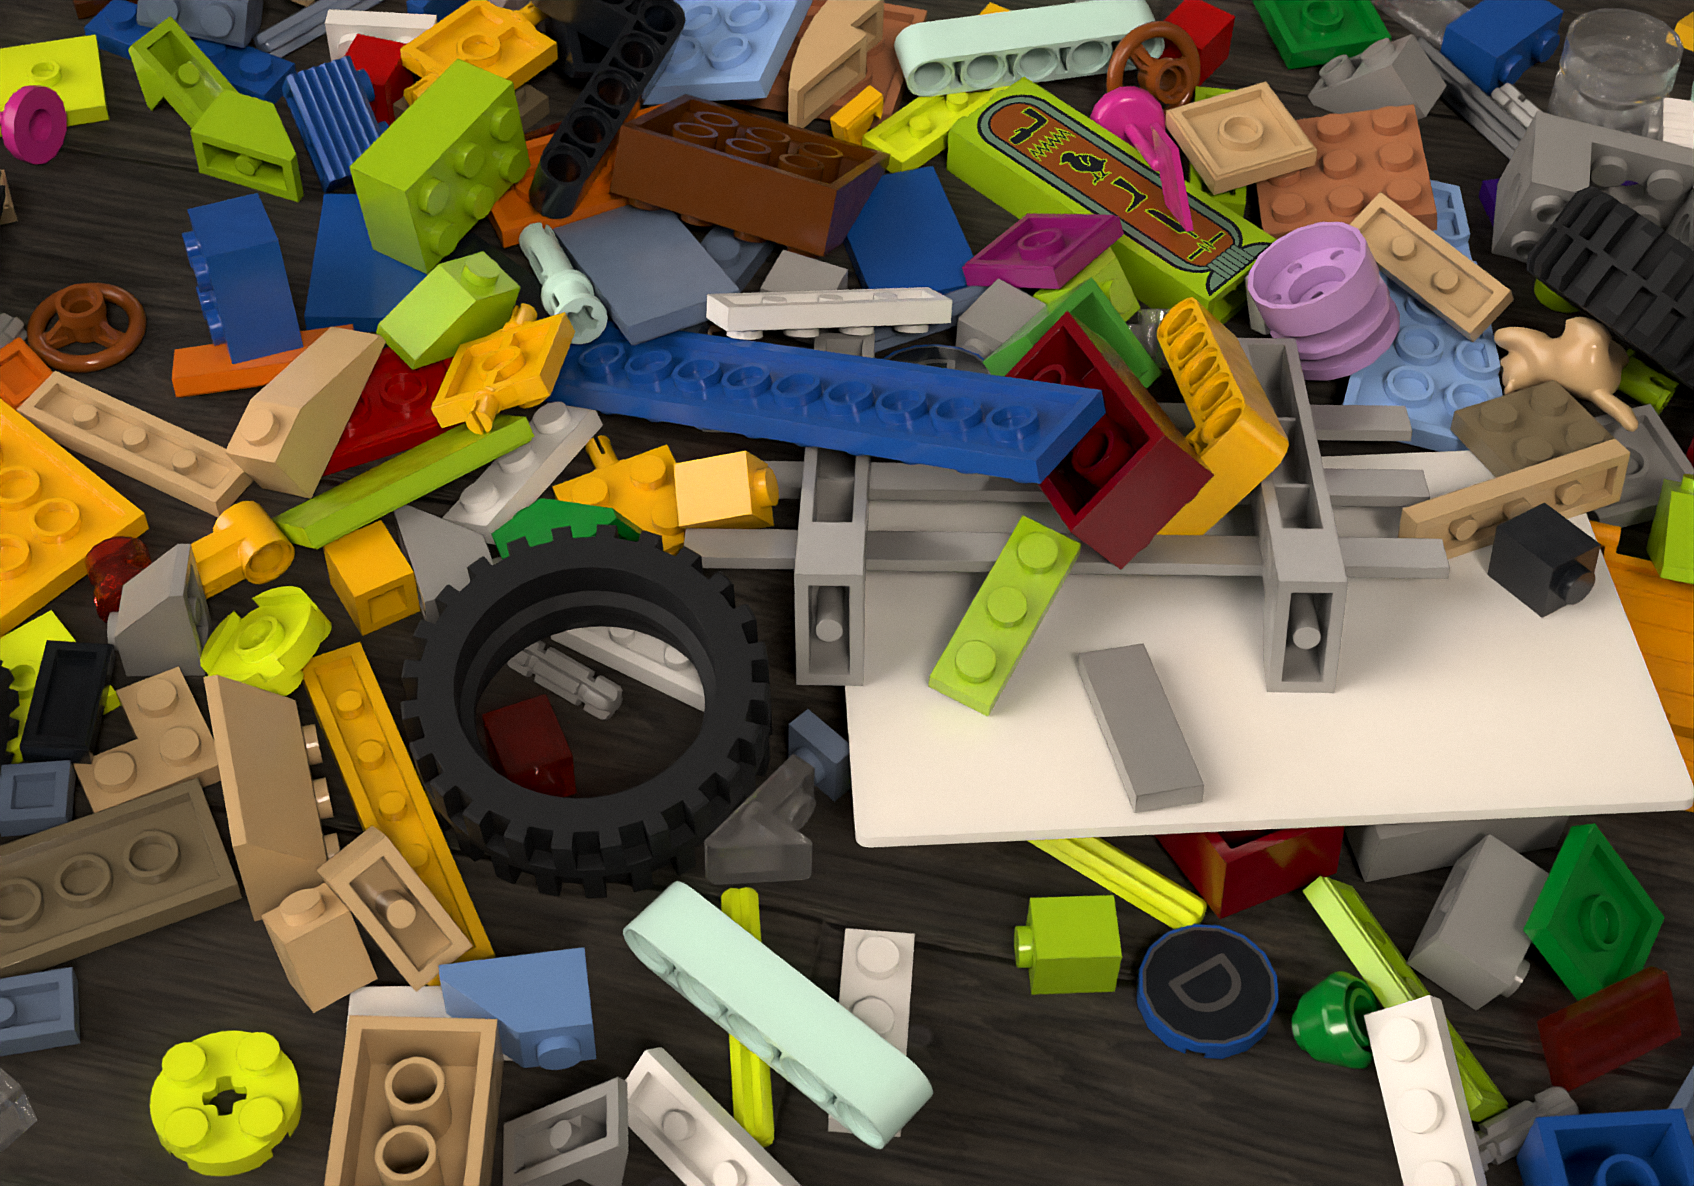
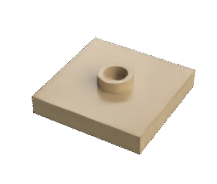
[1165,82,1317,195]

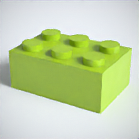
[349,59,531,274]

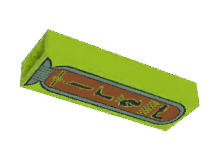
[946,77,1277,324]

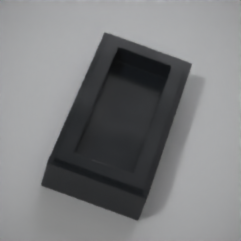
[20,640,116,764]

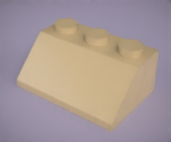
[203,675,341,921]

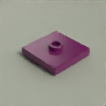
[962,213,1124,289]

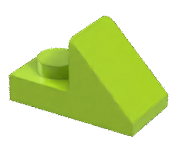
[128,16,239,128]

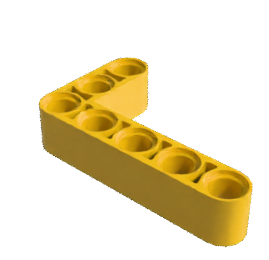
[1156,297,1289,535]

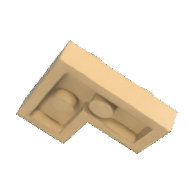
[73,666,221,814]

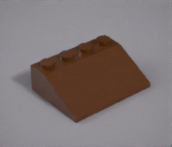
[610,94,891,259]

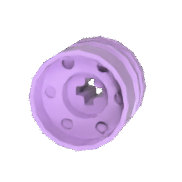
[1247,222,1400,381]

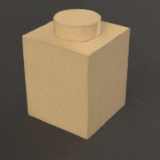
[261,883,378,1013]

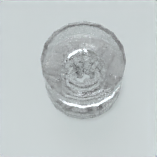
[1547,8,1684,136]

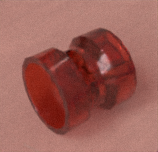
[85,536,152,623]

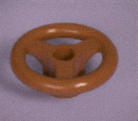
[1106,21,1201,116]
[27,282,147,373]

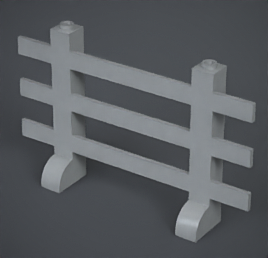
[683,333,1450,693]

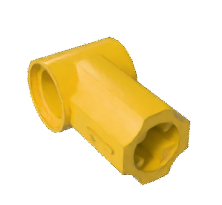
[191,501,295,600]

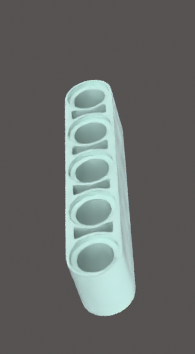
[894,0,1165,97]
[623,881,933,1149]

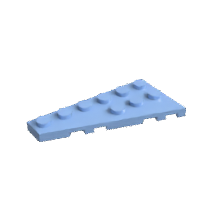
[1343,180,1503,452]

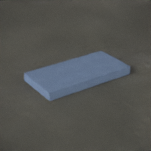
[552,204,741,345]

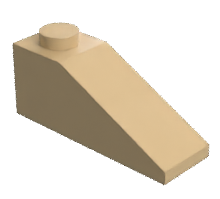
[225,326,386,499]

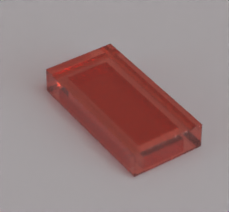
[1537,966,1682,1092]

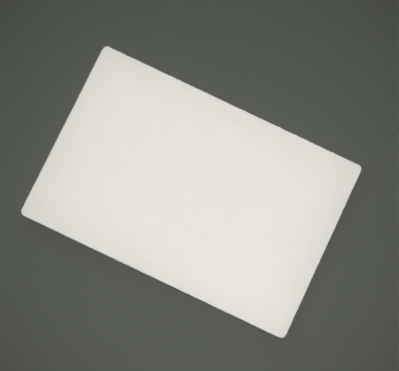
[845,450,1694,848]

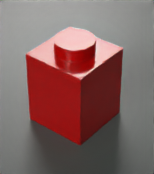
[1158,0,1235,86]
[344,33,414,127]

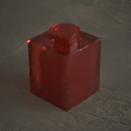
[482,694,576,797]

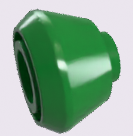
[1292,971,1381,1069]

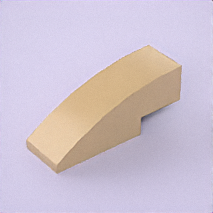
[788,0,884,128]

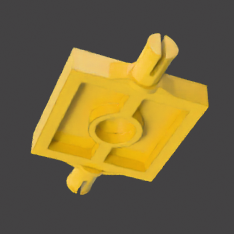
[400,0,558,106]
[431,303,575,435]
[552,435,686,556]

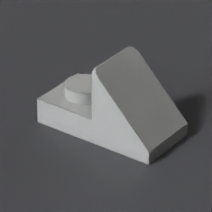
[503,1077,628,1186]

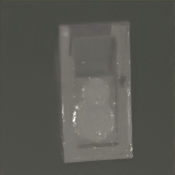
[704,754,816,885]

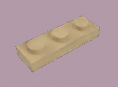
[1350,192,1514,342]

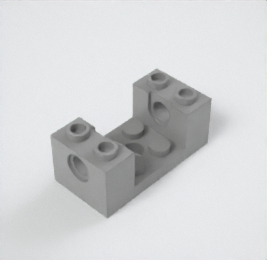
[1491,111,1694,262]

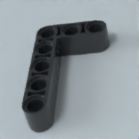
[528,0,686,219]

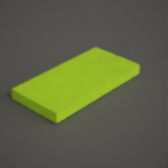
[272,414,535,550]

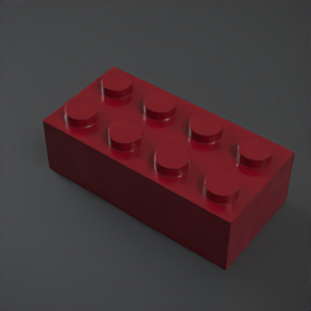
[1005,310,1214,570]

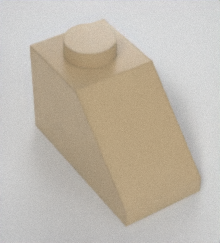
[316,826,473,992]

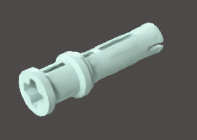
[519,222,608,345]

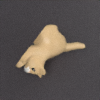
[1494,317,1638,432]

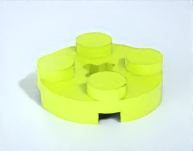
[200,586,332,697]
[150,1031,303,1176]

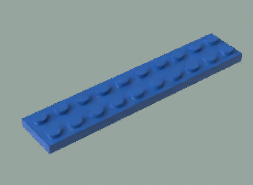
[543,320,1106,484]

